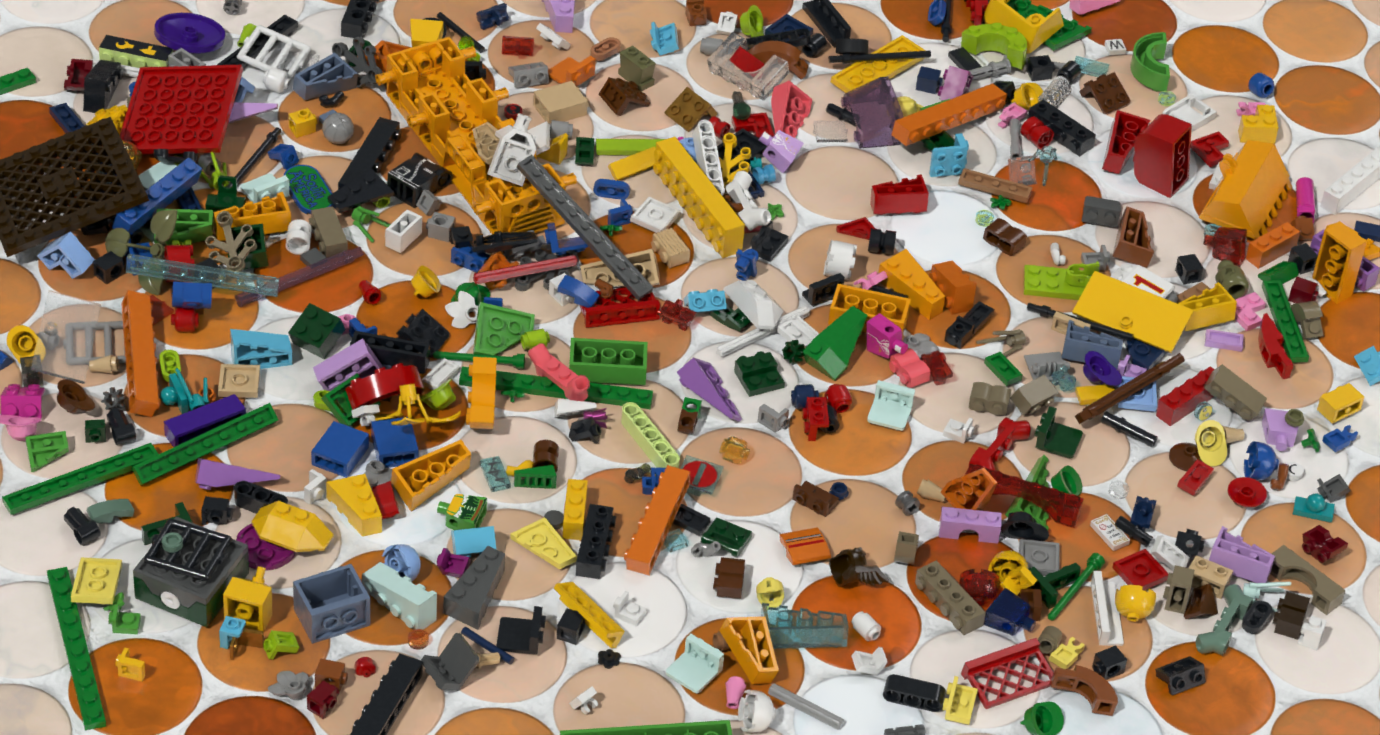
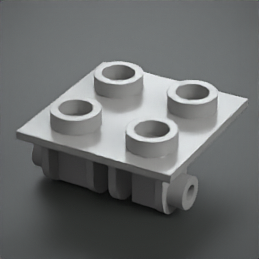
[1024,352,1071,381]

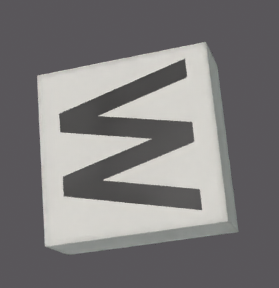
[1104,39,1126,55]

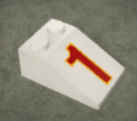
[1110,263,1175,298]

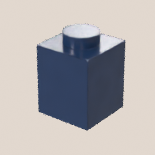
[915,66,943,94]

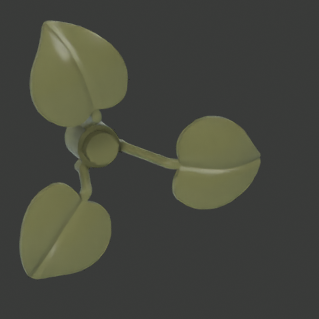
[105,209,178,295]

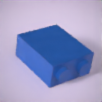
[371,417,419,468]
[311,421,369,478]

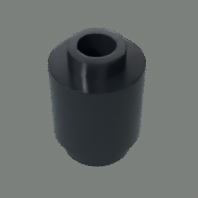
[802,33,827,57]
[1057,61,1081,84]
[820,405,839,433]

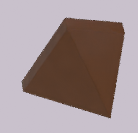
[1184,584,1218,619]

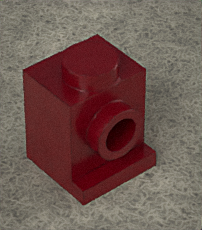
[307,680,339,719]

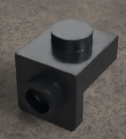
[450,226,473,248]
[569,417,601,444]

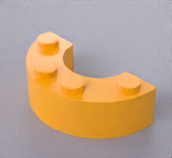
[466,357,497,429]

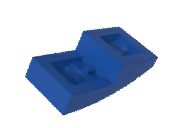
[558,275,599,308]

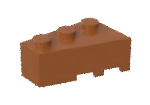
[1113,206,1154,268]

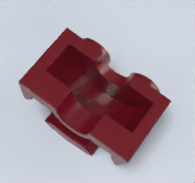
[64,59,93,91]
[1302,525,1348,563]

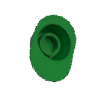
[451,282,490,313]
[1050,465,1083,500]
[1020,701,1064,735]

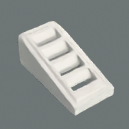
[554,399,597,418]

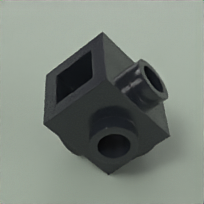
[1175,529,1205,559]

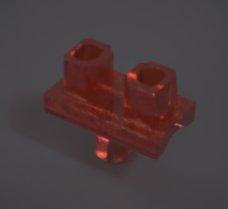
[502,36,534,56]
[657,299,697,331]
[921,351,953,385]

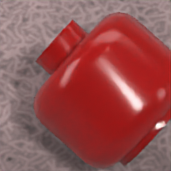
[354,657,376,678]

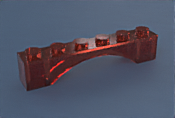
[965,464,1084,528]

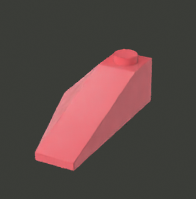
[771,81,812,138]

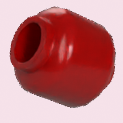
[171,307,199,332]
[824,384,852,413]

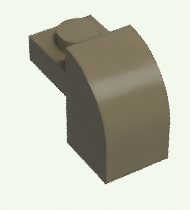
[1291,301,1324,339]
[894,531,919,565]

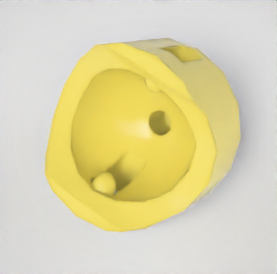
[756,577,784,609]

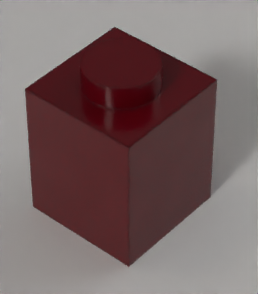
[1288,277,1319,303]

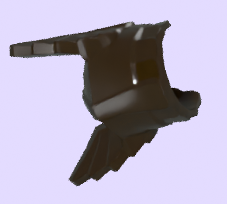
[829,547,889,587]

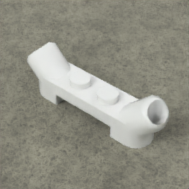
[725,171,771,231]

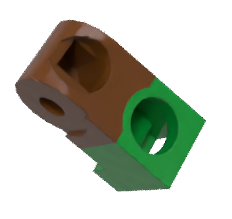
[677,397,702,435]

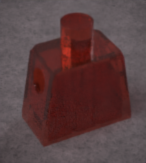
[1203,227,1247,267]

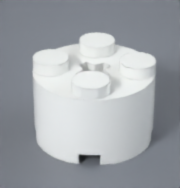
[823,240,857,281]

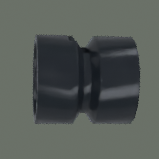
[868,228,897,255]

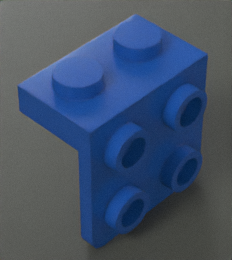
[544,223,589,255]

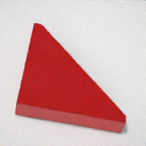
[836,217,875,240]

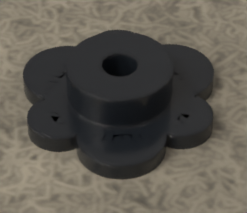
[598,649,621,669]

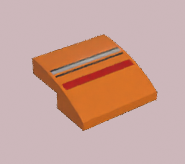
[780,527,831,565]

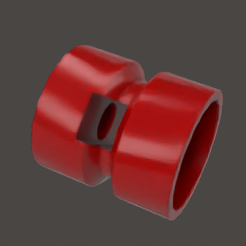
[1021,116,1054,149]

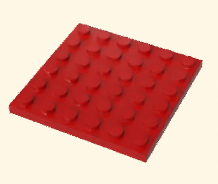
[120,65,243,154]

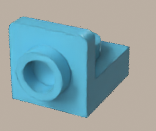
[219,616,246,649]

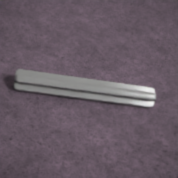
[768,683,844,730]

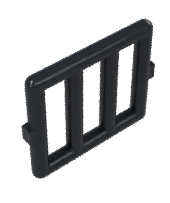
[144,518,232,581]

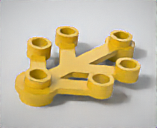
[719,133,751,192]

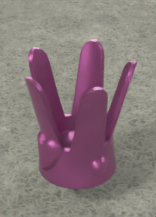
[578,408,607,428]

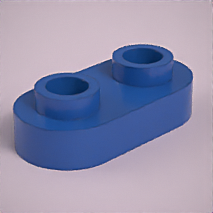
[928,0,947,25]
[593,179,630,199]

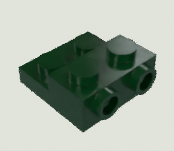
[734,351,785,397]

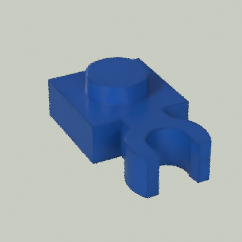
[1322,425,1358,453]

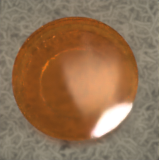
[408,629,429,650]

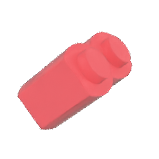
[889,348,930,388]

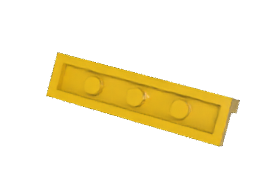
[554,582,625,648]

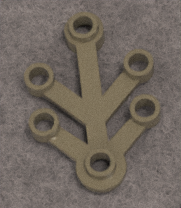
[205,211,257,274]

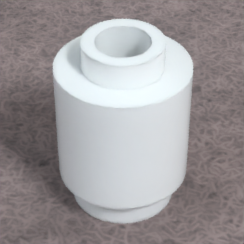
[851,611,881,641]

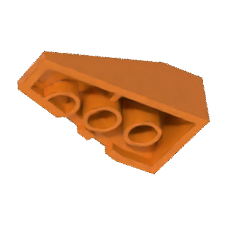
[941,468,997,511]

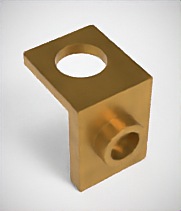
[230,629,264,660]

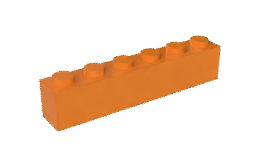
[624,465,690,576]

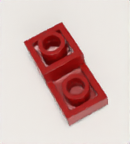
[372,481,399,519]

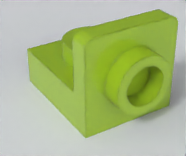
[263,630,300,660]

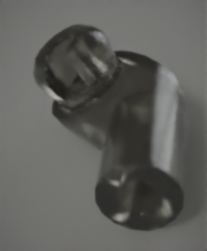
[624,463,651,483]

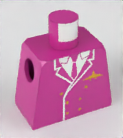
[867,313,908,359]

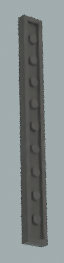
[517,155,654,301]

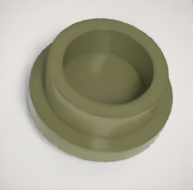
[1285,409,1304,427]

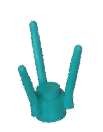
[175,368,210,411]

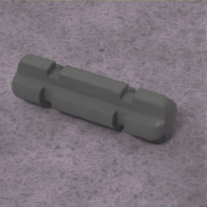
[884,724,925,735]

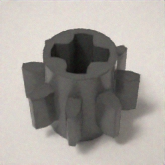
[101,387,127,410]

